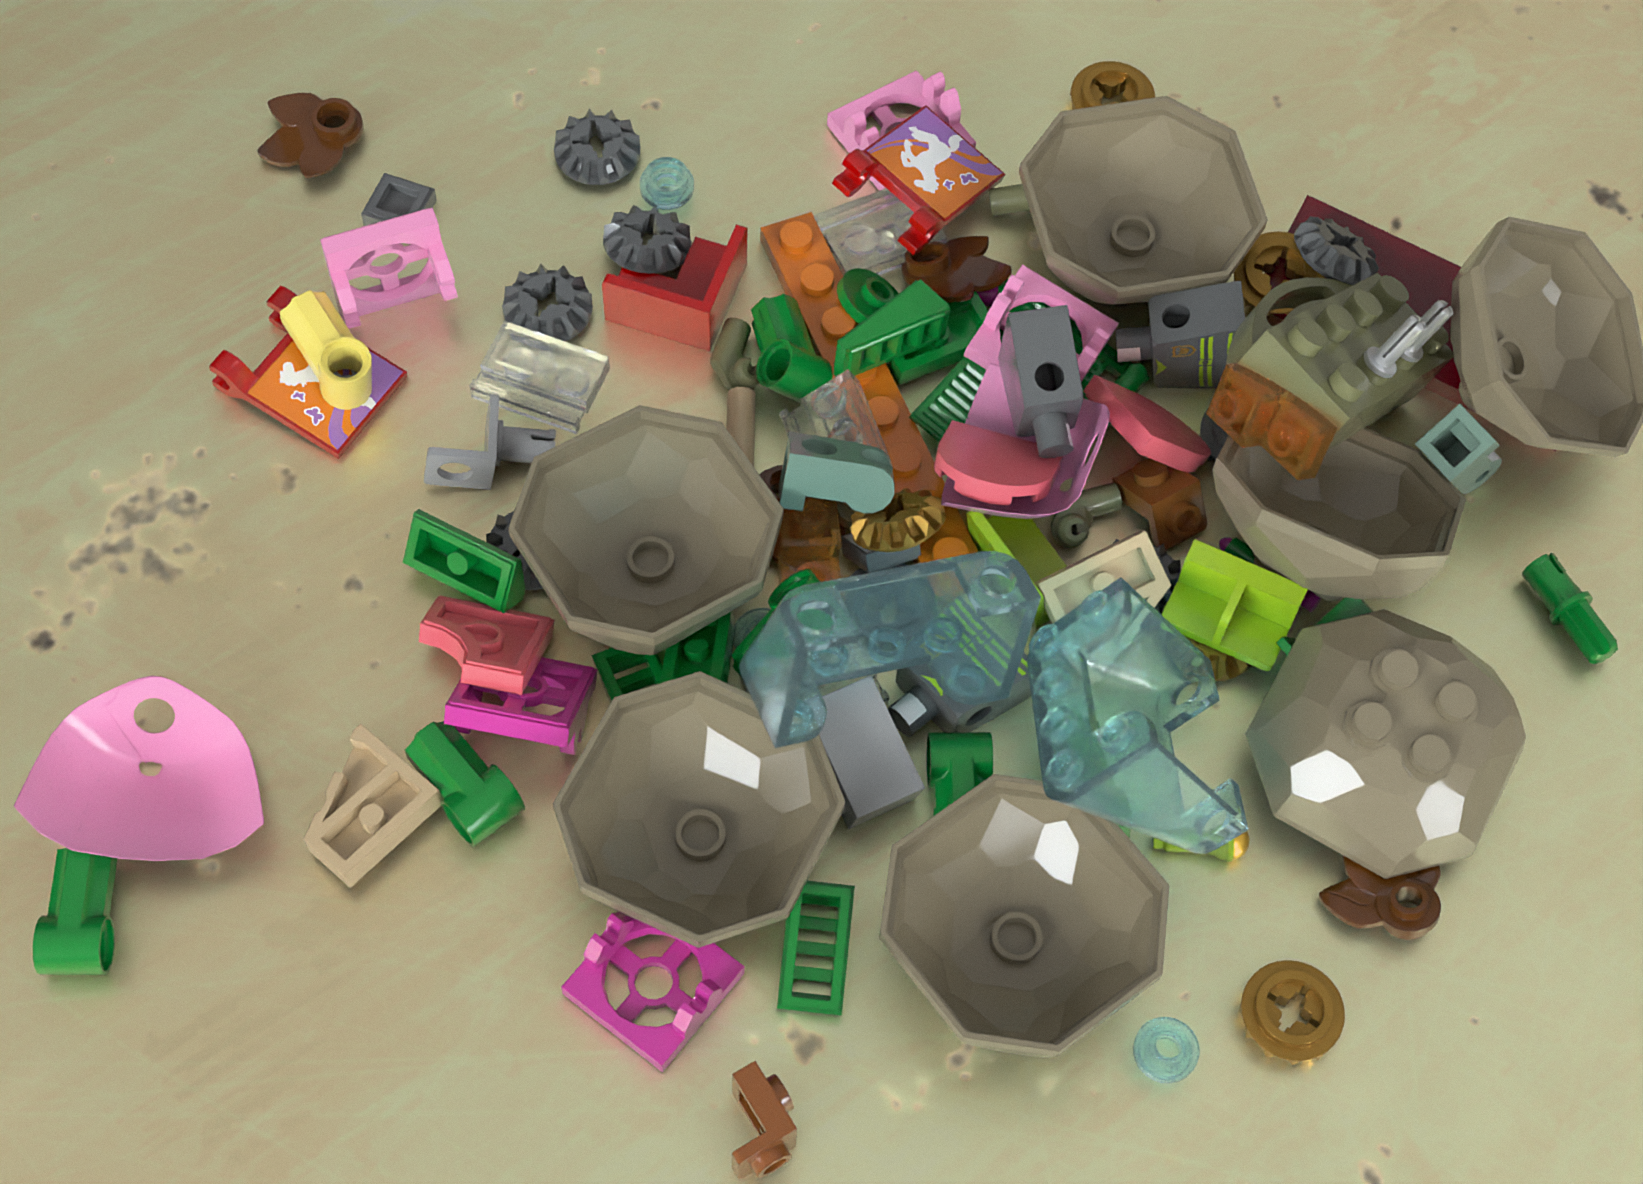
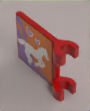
[832,105,1006,255]
[209,285,407,459]

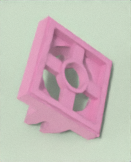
[827,70,976,199]
[320,208,458,329]
[963,264,1119,382]

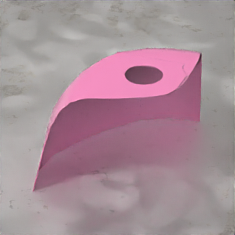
[941,363,1110,519]
[14,676,264,861]

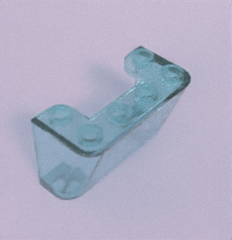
[739,551,1041,748]
[1027,577,1249,854]

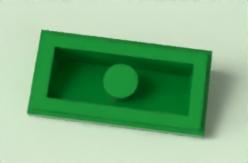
[403,509,526,613]

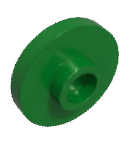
[837,268,899,324]

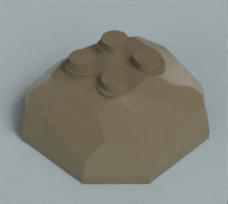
[1019,96,1268,305]
[1450,217,1643,457]
[508,405,784,655]
[1212,406,1466,601]
[1245,609,1526,879]
[553,671,845,948]
[879,774,1169,1058]

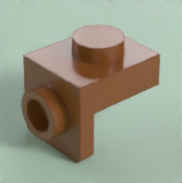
[1112,458,1208,550]
[731,1060,797,1179]

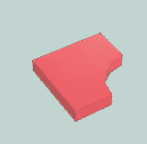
[419,595,555,695]

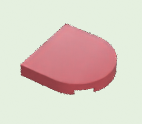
[1083,375,1211,473]
[934,420,1063,505]

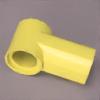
[280,290,372,410]

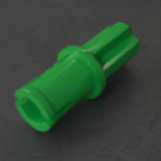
[1522,553,1618,664]

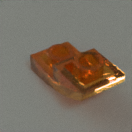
[1206,363,1337,480]
[777,495,844,611]

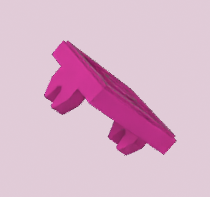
[444,657,598,755]
[561,912,745,1072]

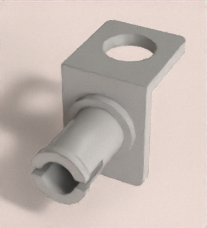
[424,394,556,490]

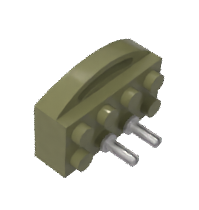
[1225,272,1454,464]

